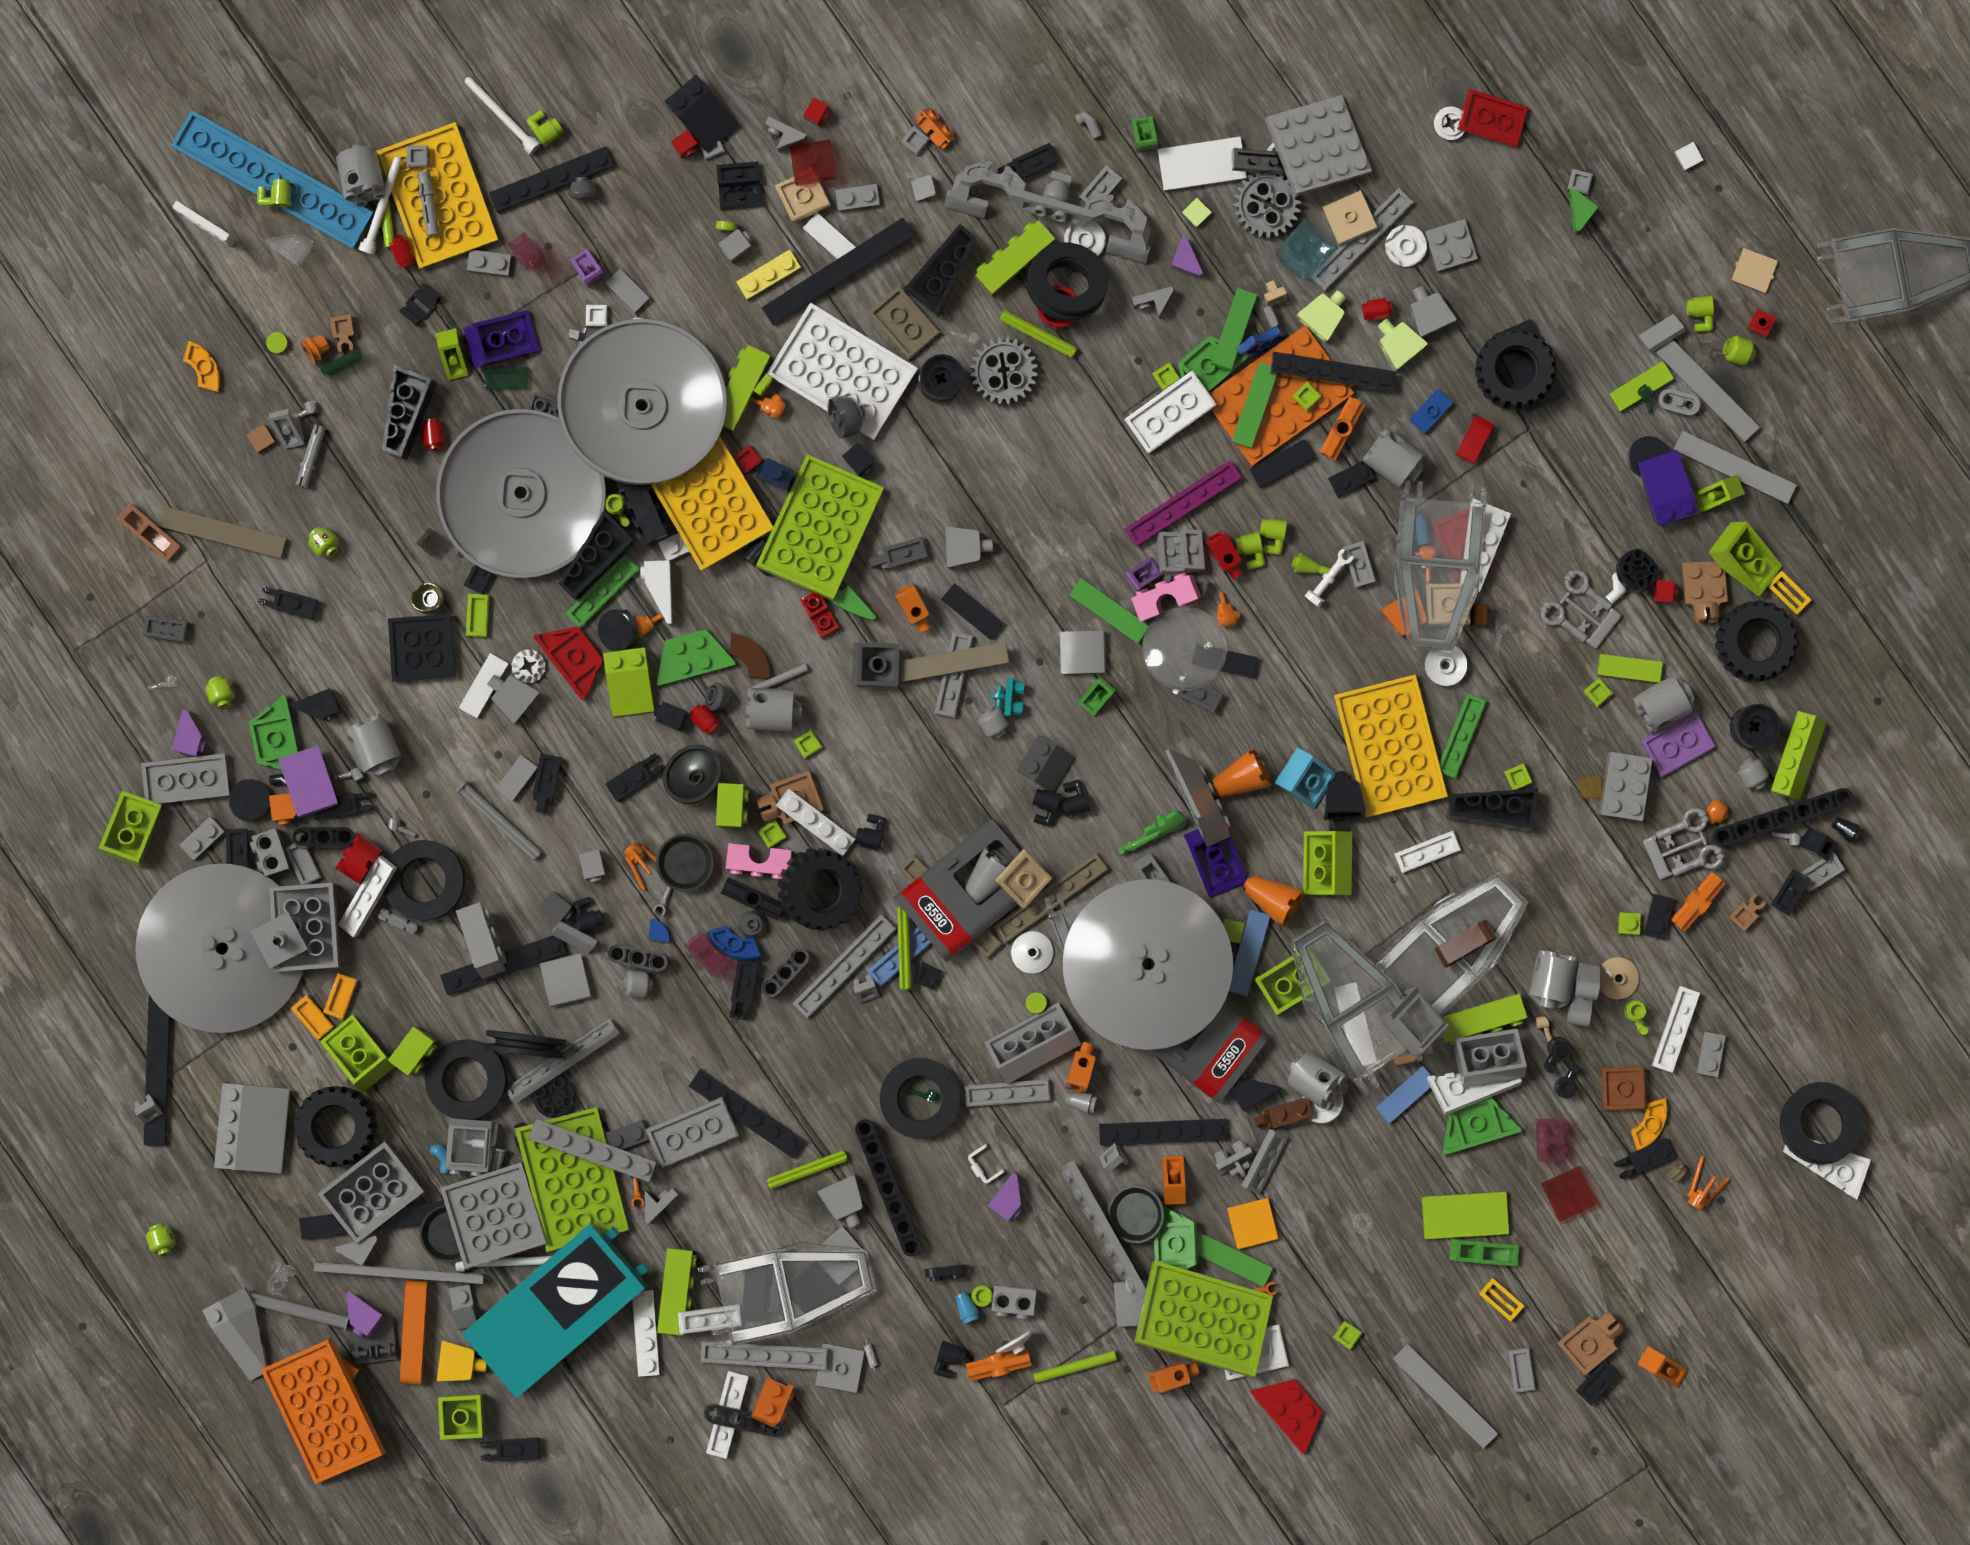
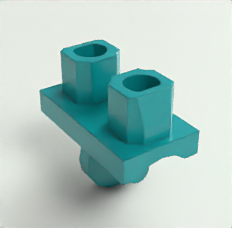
[990,678,1025,717]

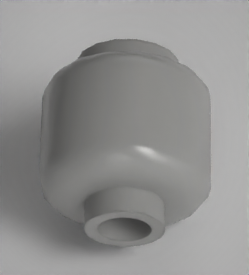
[978,706,1009,738]
[1737,757,1769,790]
[621,970,653,998]

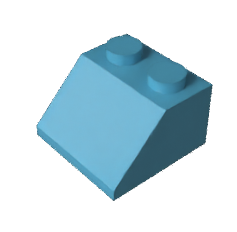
[1275,747,1335,809]

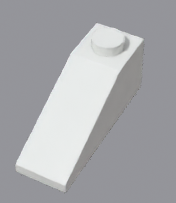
[640,560,673,625]

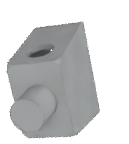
[1410,285,1456,338]
[945,527,993,568]
[487,674,539,723]
[817,1174,863,1228]

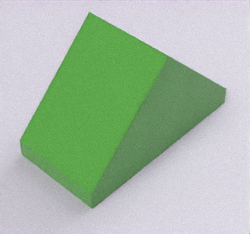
[1131,116,1158,152]
[1568,189,1598,234]
[1078,677,1115,716]

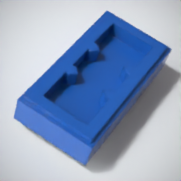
[1409,389,1453,434]

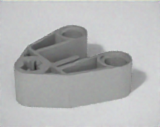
[1567,959,1600,1027]

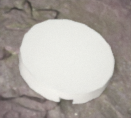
[1064,221,1106,256]
[1385,225,1427,267]

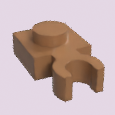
[330,314,355,353]
[1728,894,1766,932]

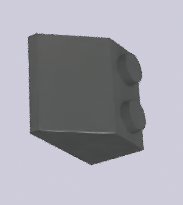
[852,643,900,686]
[1017,734,1074,792]

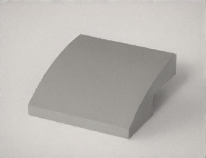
[1157,529,1205,574]
[1060,631,1106,674]
[540,953,591,1008]
[1113,1279,1148,1327]

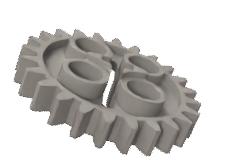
[1232,172,1301,238]
[970,337,1038,405]

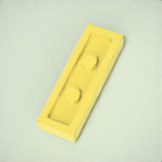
[736,250,801,300]

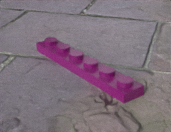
[1124,460,1242,547]

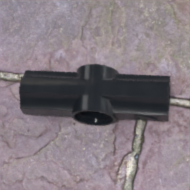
[721,877,783,921]

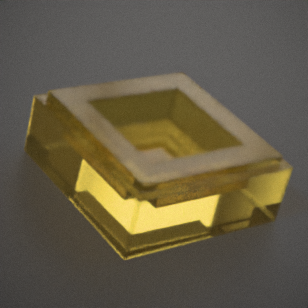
[1578,776,1602,798]

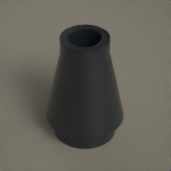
[1831,816,1864,844]

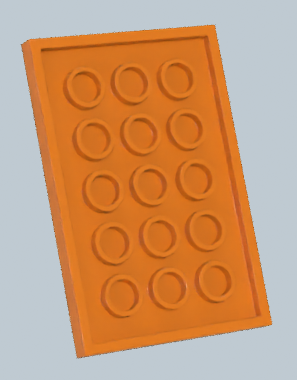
[1209,325,1354,467]
[261,1338,386,1484]

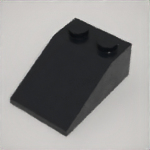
[664,74,739,153]

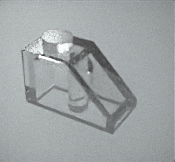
[264,234,315,269]

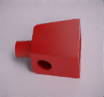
[1203,530,1243,580]

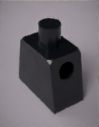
[1323,771,1366,820]

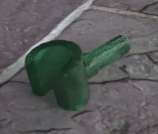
[1637,384,1654,414]
[908,1088,939,1103]

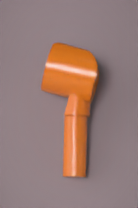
[631,1178,645,1208]
[1252,1282,1277,1295]

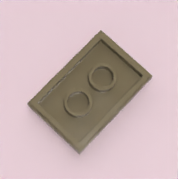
[867,285,940,360]

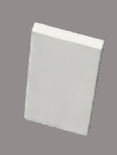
[1157,137,1247,191]
[1124,370,1217,454]

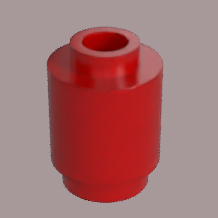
[389,234,415,267]
[1362,297,1393,321]
[422,419,445,451]
[690,704,720,735]

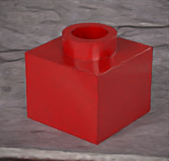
[803,97,830,127]
[671,130,698,158]
[1746,309,1776,339]
[1654,580,1677,604]

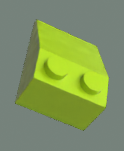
[1708,521,1782,596]
[603,647,655,717]
[99,791,162,868]
[320,1014,395,1093]

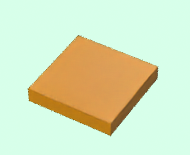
[1227,1198,1278,1249]

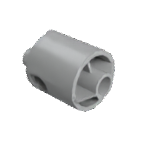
[336,144,385,207]
[1362,428,1424,488]
[1633,676,1694,734]
[746,687,802,732]
[346,714,402,776]
[1528,950,1578,1010]
[1288,1051,1349,1111]

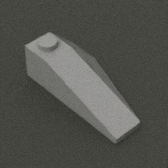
[202,1287,268,1381]

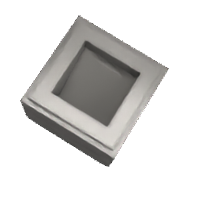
[911,174,936,202]

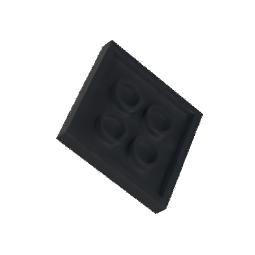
[388,614,456,682]

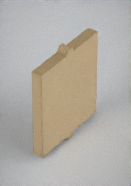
[1731,248,1778,293]

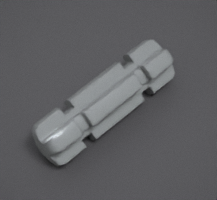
[378,908,419,934]

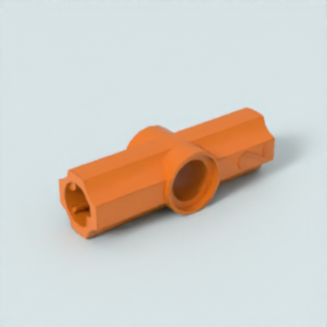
[1319,397,1365,461]
[1671,872,1726,932]
[966,1348,1032,1381]

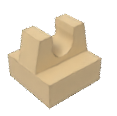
[1264,280,1287,307]

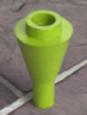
[1291,552,1331,575]

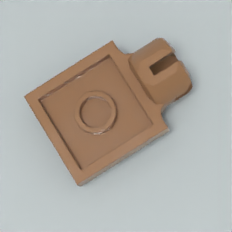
[1681,561,1728,624]
[756,770,824,825]
[1557,1312,1624,1375]

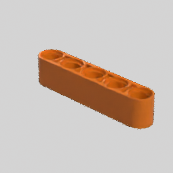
[400,1280,429,1385]

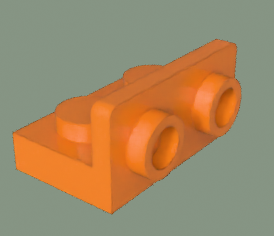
[751,1378,794,1427]

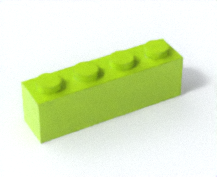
[975,220,1055,296]
[723,345,771,433]
[1771,711,1827,801]
[1441,993,1527,1045]
[657,1247,697,1336]

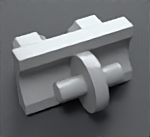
[1214,1140,1255,1178]

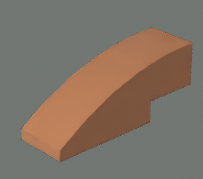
[117,502,180,562]

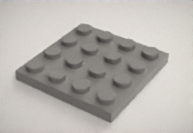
[1265,95,1372,196]
[440,1163,546,1269]

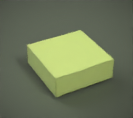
[1182,198,1212,228]

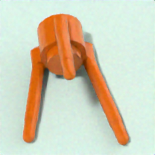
[624,842,657,891]
[1687,1156,1730,1211]

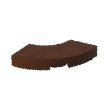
[729,633,770,679]

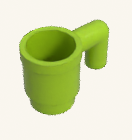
[527,110,564,148]
[257,179,291,207]
[1686,295,1714,332]
[605,494,630,528]
[1259,518,1287,555]
[1234,532,1265,570]
[1624,1000,1648,1035]

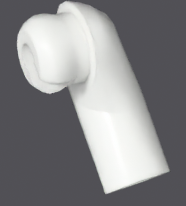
[1606,573,1627,604]

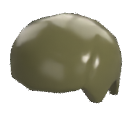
[410,582,444,614]

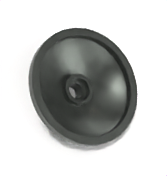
[663,745,723,804]

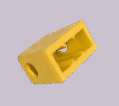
[437,1339,487,1381]

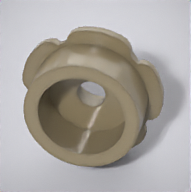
[1667,1162,1687,1182]

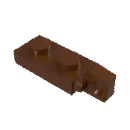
[1254,1098,1315,1130]

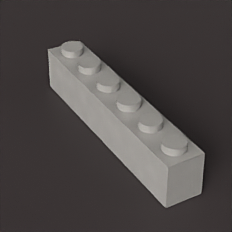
[527,1119,656,1182]

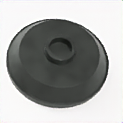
[656,834,714,891]
[1107,1185,1165,1243]
[420,1205,461,1263]

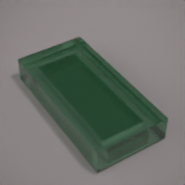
[320,349,362,377]
[485,367,528,390]

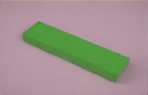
[1211,288,1257,371]
[1232,362,1277,448]
[565,554,640,629]
[1069,578,1150,644]
[1439,693,1487,779]
[1197,1231,1273,1287]

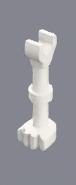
[1304,549,1354,607]

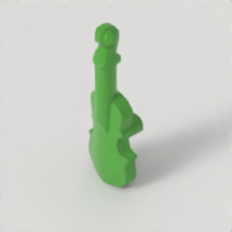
[1118,811,1187,855]

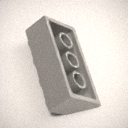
[984,1002,1081,1084]

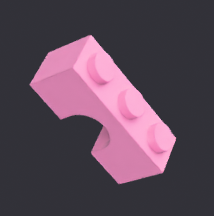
[1131,572,1202,622]
[726,843,792,879]

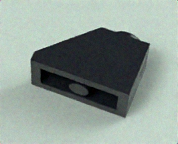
[291,688,342,722]
[1230,1077,1279,1112]

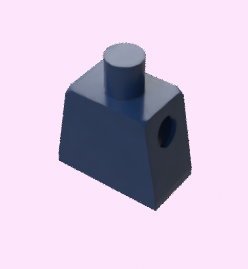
[755,458,798,494]

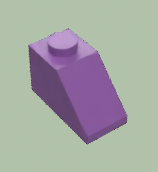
[172,709,206,757]
[988,1172,1021,1221]
[346,1291,385,1339]

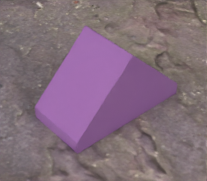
[1171,235,1203,278]
[570,249,605,287]
[1125,557,1162,592]

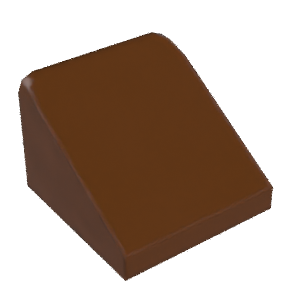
[1469,604,1488,626]

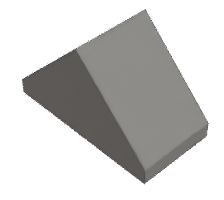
[335,1235,379,1266]

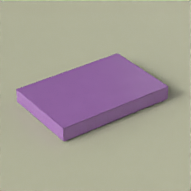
[1640,710,1716,778]
[278,746,339,818]

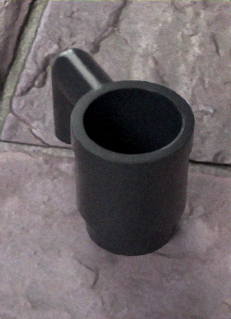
[741,538,771,576]
[1061,780,1091,817]
[1032,789,1062,827]
[854,814,886,852]
[572,897,605,934]
[1544,1036,1571,1073]
[1554,1064,1580,1098]
[934,1340,966,1379]

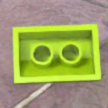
[1303,831,1352,895]

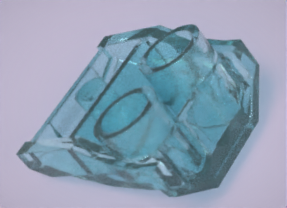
[1276,219,1336,280]

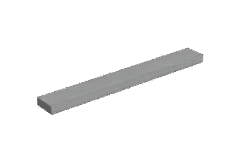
[314,1262,485,1284]

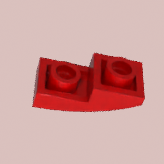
[1456,415,1495,464]
[800,592,840,639]

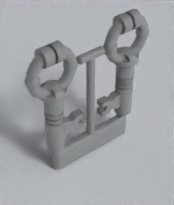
[1540,570,1621,649]
[1643,808,1725,880]

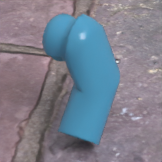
[430,1144,452,1173]

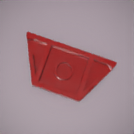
[533,626,604,701]
[1249,1379,1322,1454]

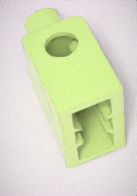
[1296,290,1346,343]
[1378,319,1428,371]

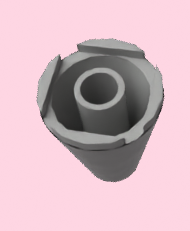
[964,846,1011,905]

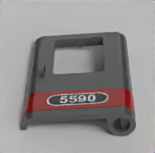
[893,819,1020,962]
[1149,1002,1268,1102]

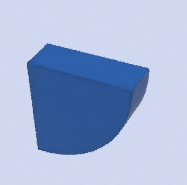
[648,919,670,942]

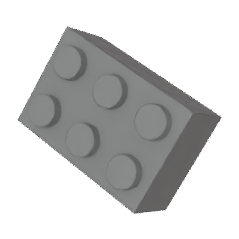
[1598,752,1652,822]
[456,902,507,979]
[1454,1029,1527,1087]

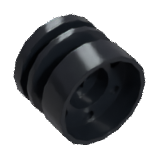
[918,354,964,403]
[1729,704,1781,750]

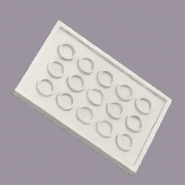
[766,303,918,440]

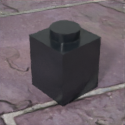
[842,442,875,477]
[653,701,688,731]
[1799,827,1838,861]

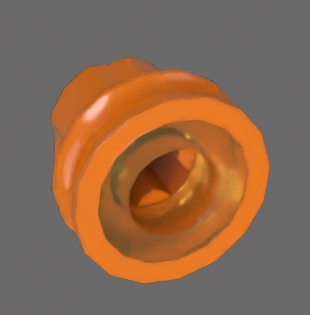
[300,334,330,365]

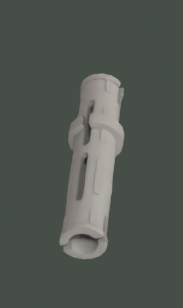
[417,171,440,236]
[295,424,327,489]

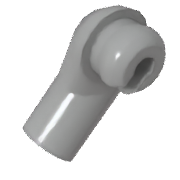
[1075,111,1102,138]

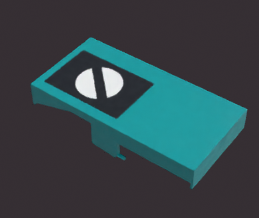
[462,1222,650,1399]

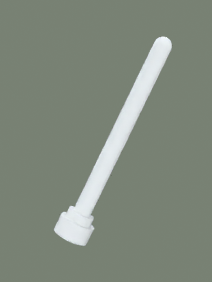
[465,77,542,155]
[358,156,402,255]
[456,1256,551,1272]

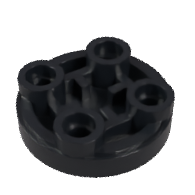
[1627,436,1669,477]
[1616,549,1659,592]
[598,609,639,651]
[228,779,271,821]
[533,1076,576,1118]

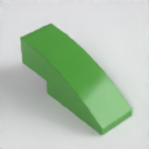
[827,585,877,621]
[1449,1239,1519,1266]

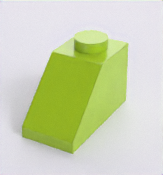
[436,328,469,380]
[1693,475,1745,513]

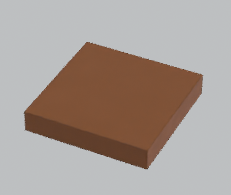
[1602,1066,1647,1110]

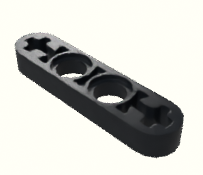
[704,1404,785,1437]

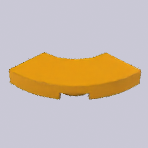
[183,341,220,393]
[1630,1098,1667,1150]

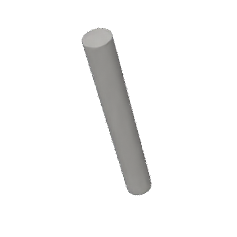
[750,664,808,689]

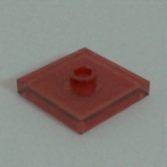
[789,139,837,186]
[1541,1166,1597,1222]

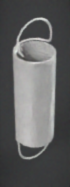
[863,1339,878,1372]

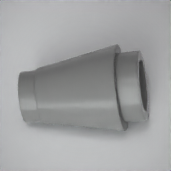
[1066,1092,1098,1114]

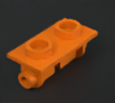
[915,108,956,150]

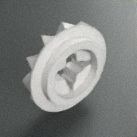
[1434,107,1465,141]
[511,649,545,683]

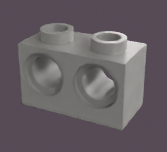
[250,828,292,877]
[991,1285,1036,1319]

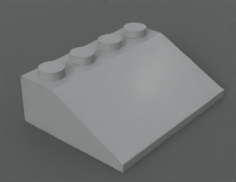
[1165,749,1231,847]
[269,883,341,972]
[214,1083,291,1173]
[317,1139,424,1244]

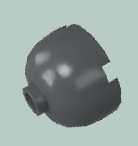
[827,396,865,439]

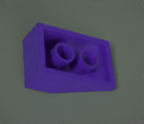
[463,310,540,368]
[1637,449,1699,526]
[1184,829,1247,897]

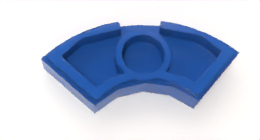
[1236,326,1288,355]
[707,926,761,961]

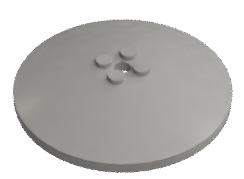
[557,319,727,485]
[436,409,606,578]
[135,864,303,1033]
[1063,879,1233,1050]

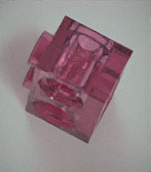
[508,232,543,270]
[684,931,729,977]
[1536,1118,1568,1161]

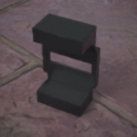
[399,283,441,326]

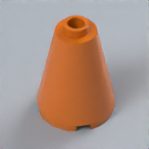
[1211,748,1272,798]
[1243,875,1304,928]

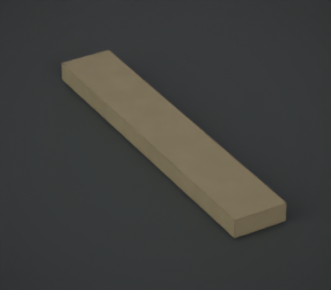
[159,506,287,559]
[898,642,1010,683]
[993,853,1108,943]
[899,854,1002,959]

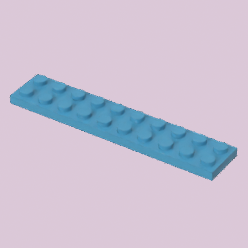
[171,110,374,249]

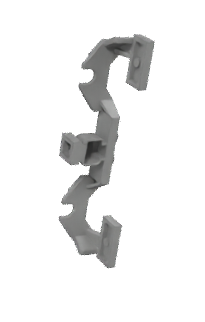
[944,161,1151,264]

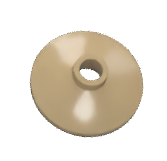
[1600,957,1639,999]

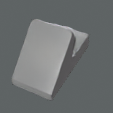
[765,116,807,151]
[1131,286,1173,318]
[268,409,305,449]
[645,1188,679,1224]
[449,1284,477,1330]

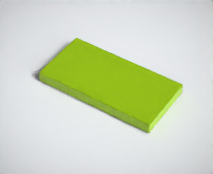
[1421,1192,1509,1239]

